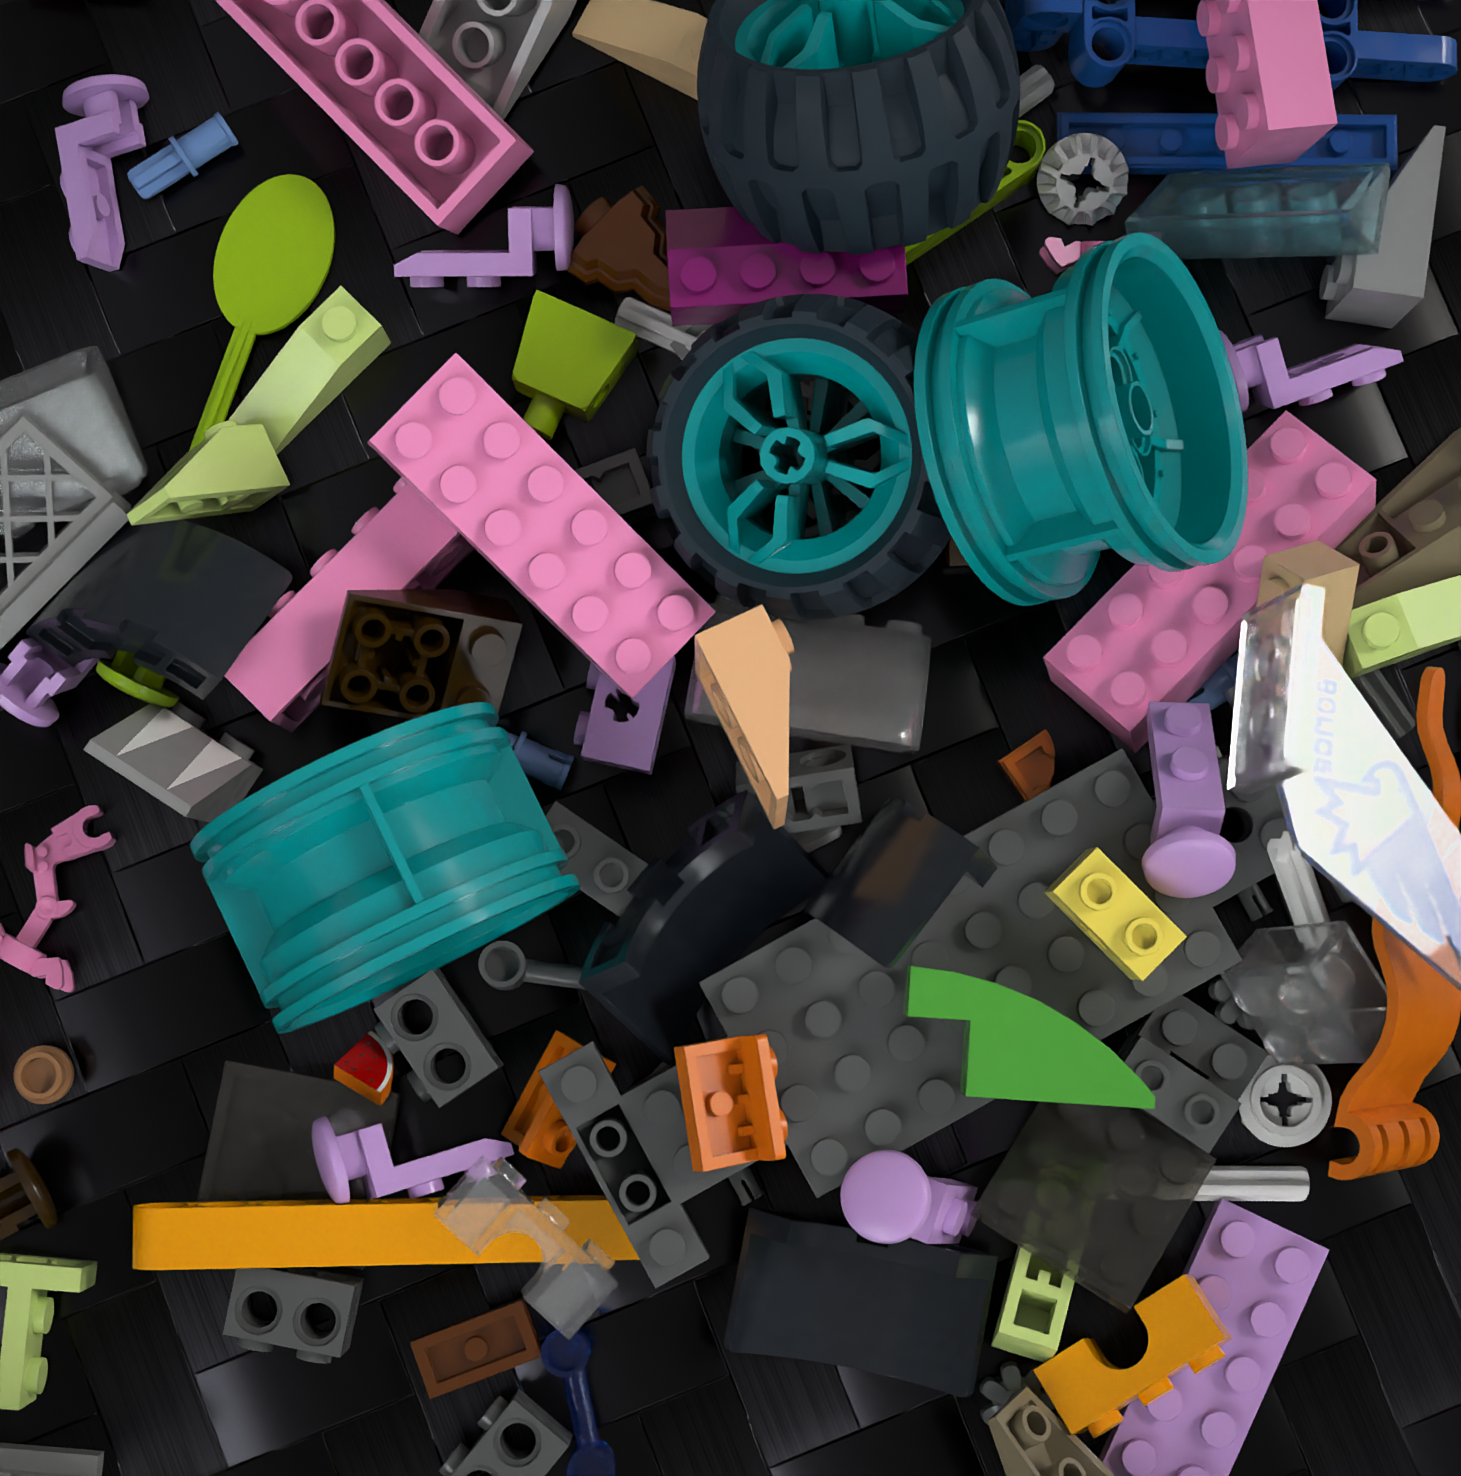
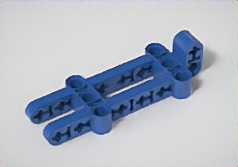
[1005,0,1458,92]

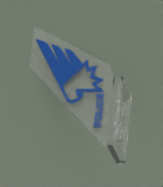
[1227,583,1461,992]

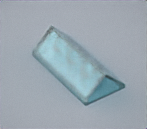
[1124,162,1390,259]

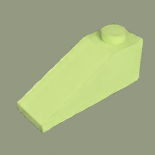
[229,286,391,455]
[127,420,290,525]
[1342,575,1461,680]
[991,1161,1101,1363]

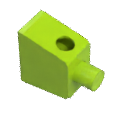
[512,290,639,440]

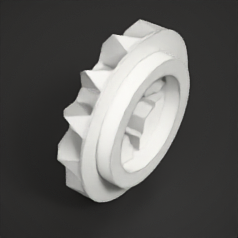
[1037,133,1129,226]
[1238,1052,1332,1147]

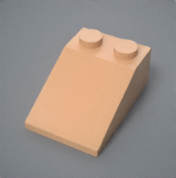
[695,605,794,829]

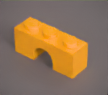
[1033,1274,1233,1438]

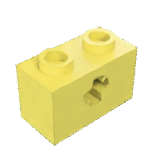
[1044,847,1187,981]

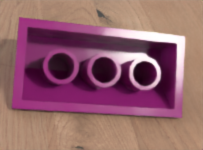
[665,207,908,327]

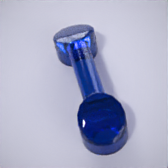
[541,1326,617,1476]

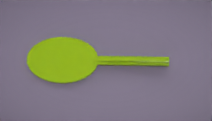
[189,174,335,451]

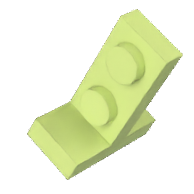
[0,1253,98,1410]

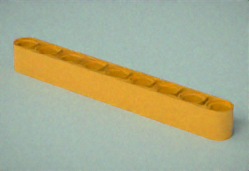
[132,1194,640,1270]

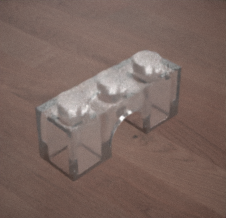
[433,1154,619,1340]

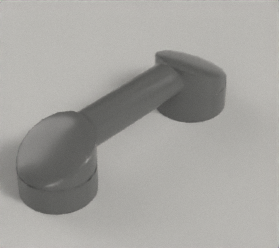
[478,941,586,991]

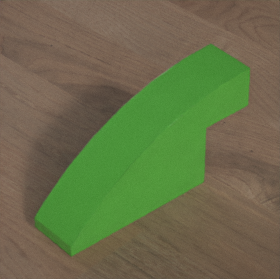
[903,965,1156,1109]

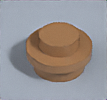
[14,1045,74,1104]

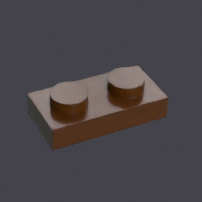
[410,1297,544,1399]

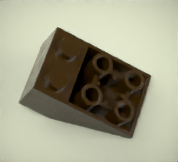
[320,589,523,719]

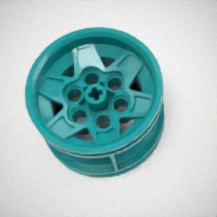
[914,232,1248,606]
[190,702,581,1034]

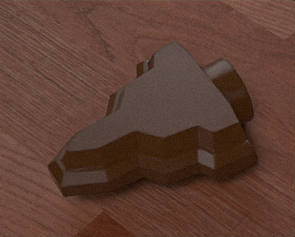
[566,185,671,312]

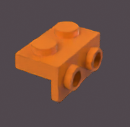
[501,1030,616,1169]
[674,1034,788,1172]

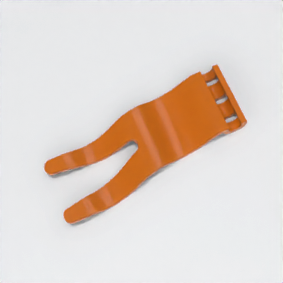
[1328,667,1461,1180]

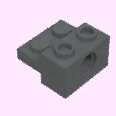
[1116,995,1269,1154]

